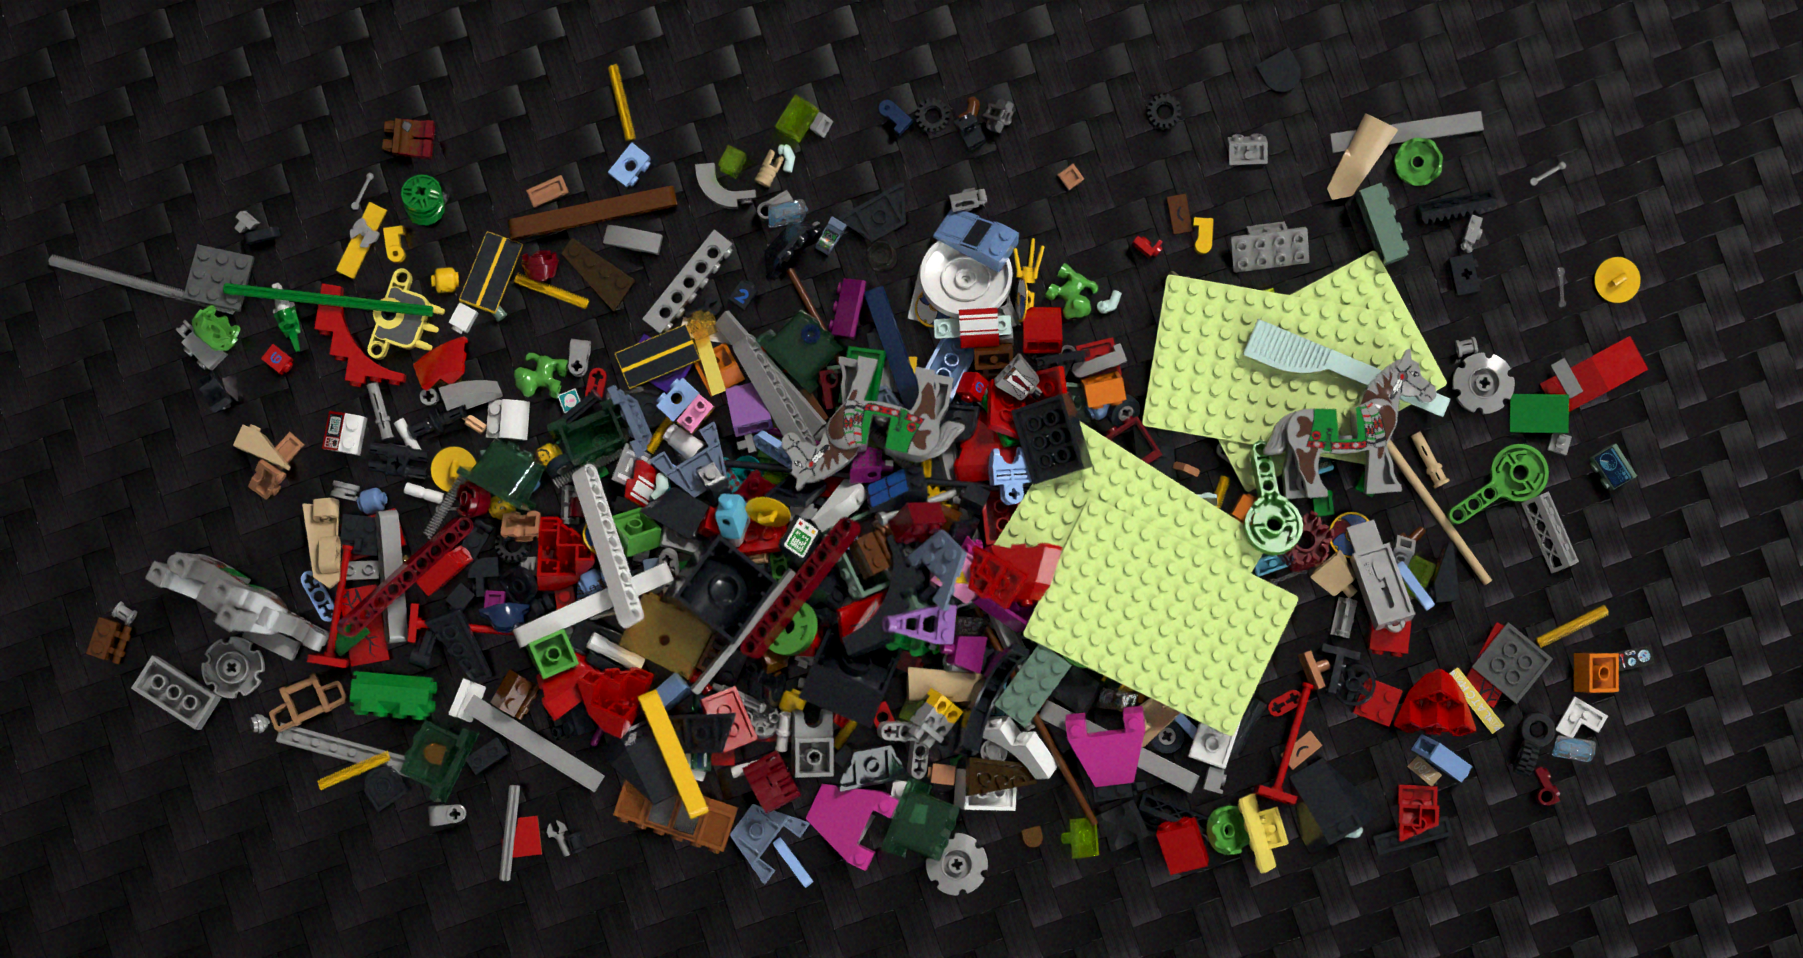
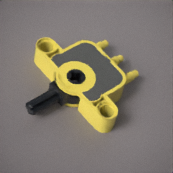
[348,268,445,360]

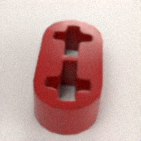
[585,368,607,404]
[1267,690,1301,716]

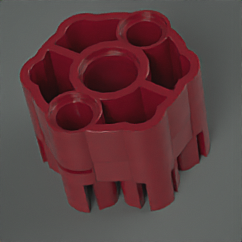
[1277,511,1334,572]
[742,750,801,814]

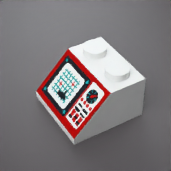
[322,411,367,456]

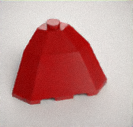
[953,409,1021,482]
[537,517,595,591]
[984,543,1062,607]
[533,652,604,720]
[577,667,654,738]
[1394,669,1476,736]

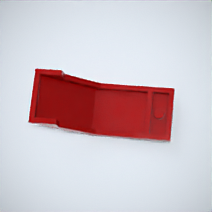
[1540,336,1648,412]

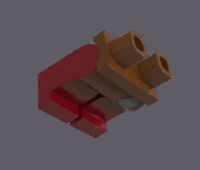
[382,118,435,160]

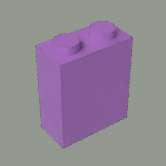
[726,382,773,437]

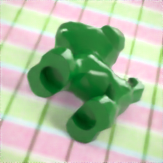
[886,628,926,656]

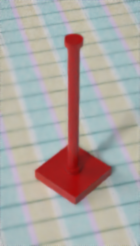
[307,544,354,668]
[407,603,515,643]
[1254,682,1314,805]

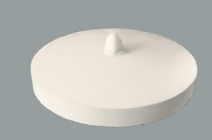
[920,241,1012,319]

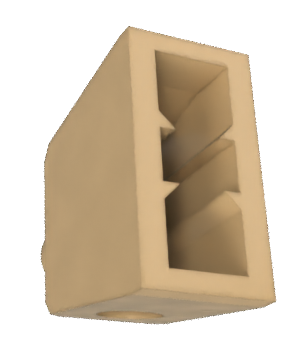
[1310,550,1357,598]

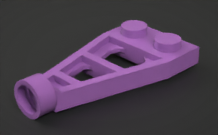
[882,604,957,644]

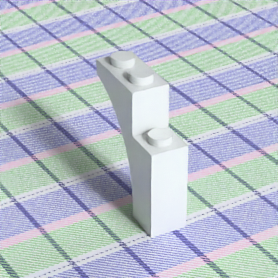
[982,716,1058,779]

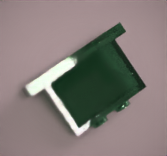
[756,309,843,394]
[547,398,627,466]
[456,438,546,511]
[400,720,479,803]
[881,777,961,862]

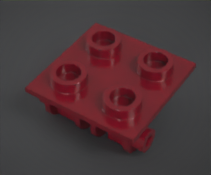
[733,469,776,503]

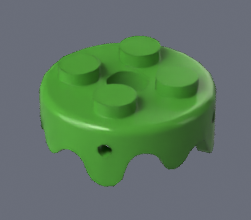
[1394,138,1443,186]
[192,305,240,351]
[1207,806,1250,855]

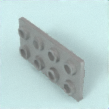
[1231,221,1309,273]

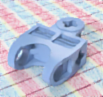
[988,447,1032,505]

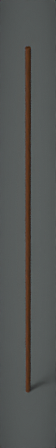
[786,268,1098,827]

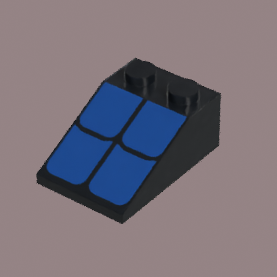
[865,466,928,512]

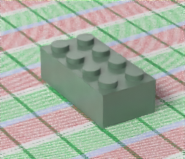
[1355,183,1409,266]
[994,644,1072,728]

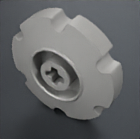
[1452,353,1515,414]
[202,637,265,698]
[926,833,988,895]

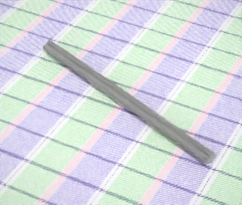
[49,254,234,315]

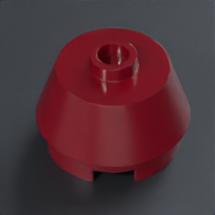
[521,250,559,282]
[456,480,491,518]

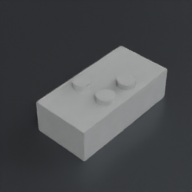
[131,656,222,730]

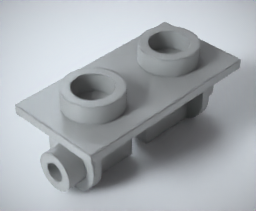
[561,485,580,525]
[340,560,380,580]
[1330,597,1357,638]

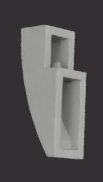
[603,225,663,255]
[439,380,503,411]
[242,631,302,660]

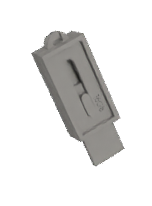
[1346,520,1415,633]

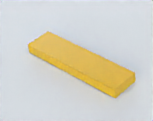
[336,202,387,279]

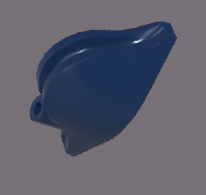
[479,603,530,633]

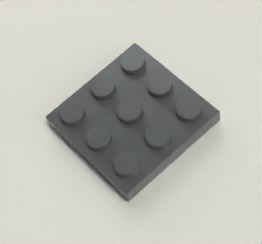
[183,244,254,312]
[1471,622,1553,704]

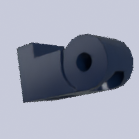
[879,100,913,136]

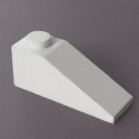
[811,479,867,532]

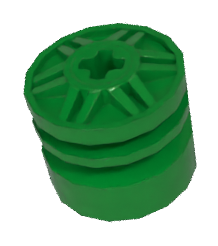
[401,175,445,225]

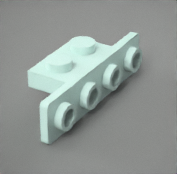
[934,315,1012,339]

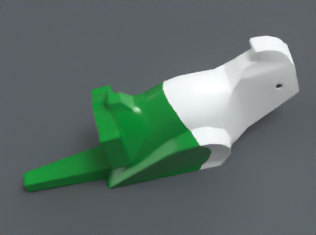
[272,283,300,352]

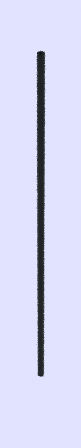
[725,460,1029,494]

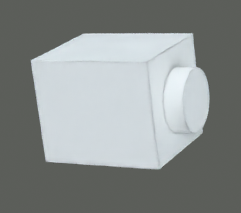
[449,303,479,334]

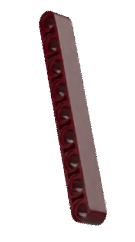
[337,516,473,637]
[741,517,861,659]

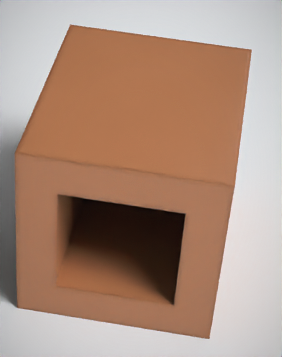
[927,763,956,785]

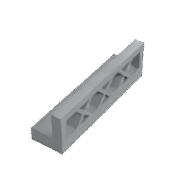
[1521,491,1579,573]

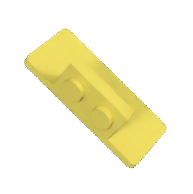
[1238,793,1289,874]

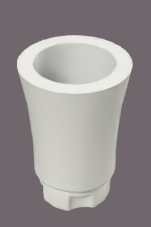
[663,424,707,460]

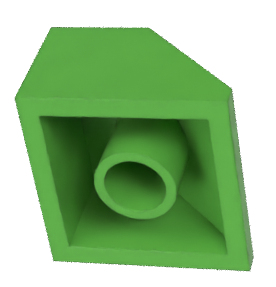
[612,507,662,557]
[525,628,579,679]

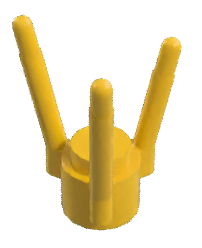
[1013,238,1044,283]

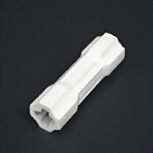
[586,632,645,669]

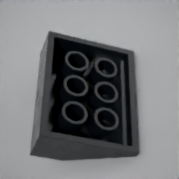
[1011,393,1093,485]

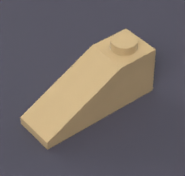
[233,424,290,470]

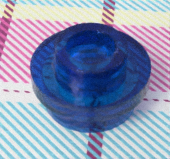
[801,324,821,343]

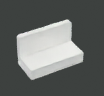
[449,678,486,722]

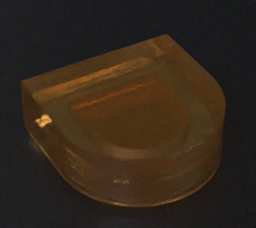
[424,743,446,765]
[1021,826,1043,847]

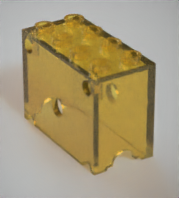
[619,592,713,679]

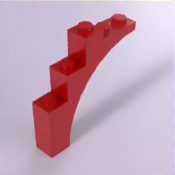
[314,284,407,387]

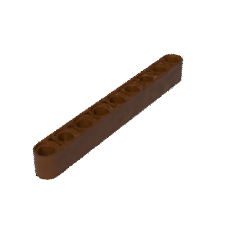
[507,186,678,240]

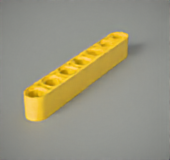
[638,689,709,820]

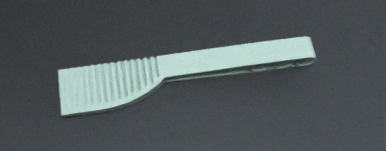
[1243,319,1450,417]

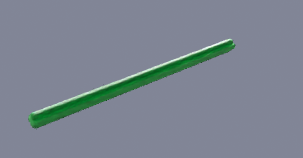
[223,283,434,317]

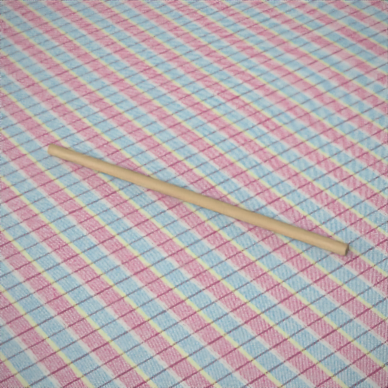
[1387,440,1492,586]

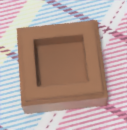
[1058,164,1084,191]
[1173,461,1200,477]

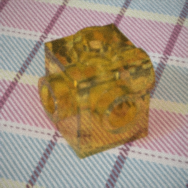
[687,309,718,341]

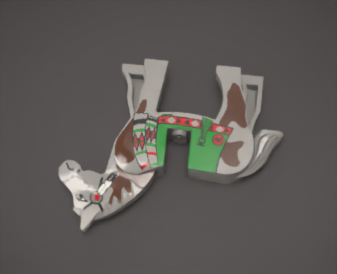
[1263,349,1437,499]
[782,356,965,491]
[146,552,330,651]

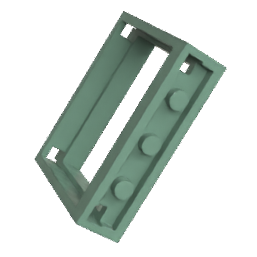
[822,511,892,602]

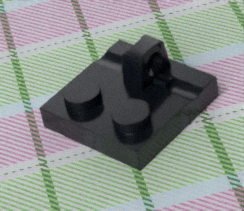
[340,514,378,556]

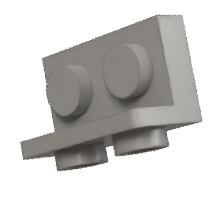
[1228,134,1268,165]

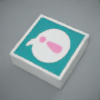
[558,388,580,413]

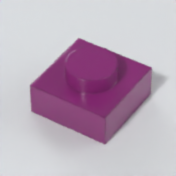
[484,590,506,608]

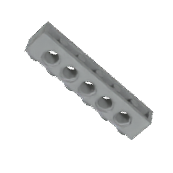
[643,230,733,334]

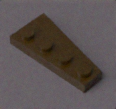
[561,238,635,312]
[965,757,1037,797]

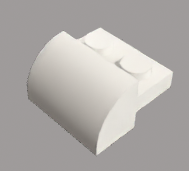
[486,399,530,440]

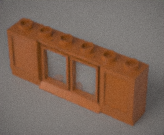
[613,779,739,854]

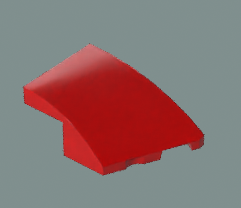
[413,336,468,391]
[968,546,1027,609]
[1398,785,1439,841]

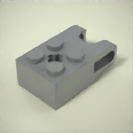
[791,708,834,777]

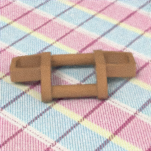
[269,673,348,732]

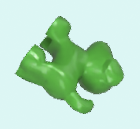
[1045,263,1098,319]
[514,353,568,399]

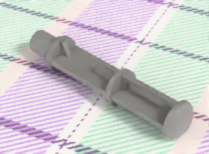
[712,683,766,713]

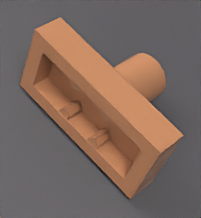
[1298,650,1330,691]

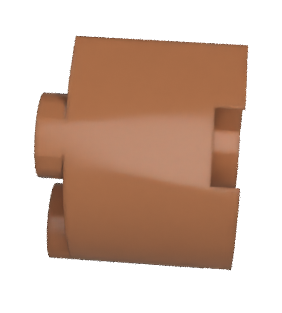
[248,459,286,500]
[501,511,541,542]

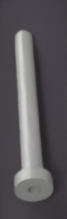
[877,490,957,526]

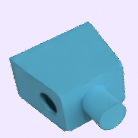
[715,494,748,539]

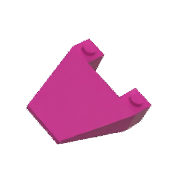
[1065,706,1145,787]
[806,784,900,871]

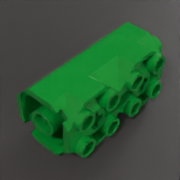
[350,671,437,720]

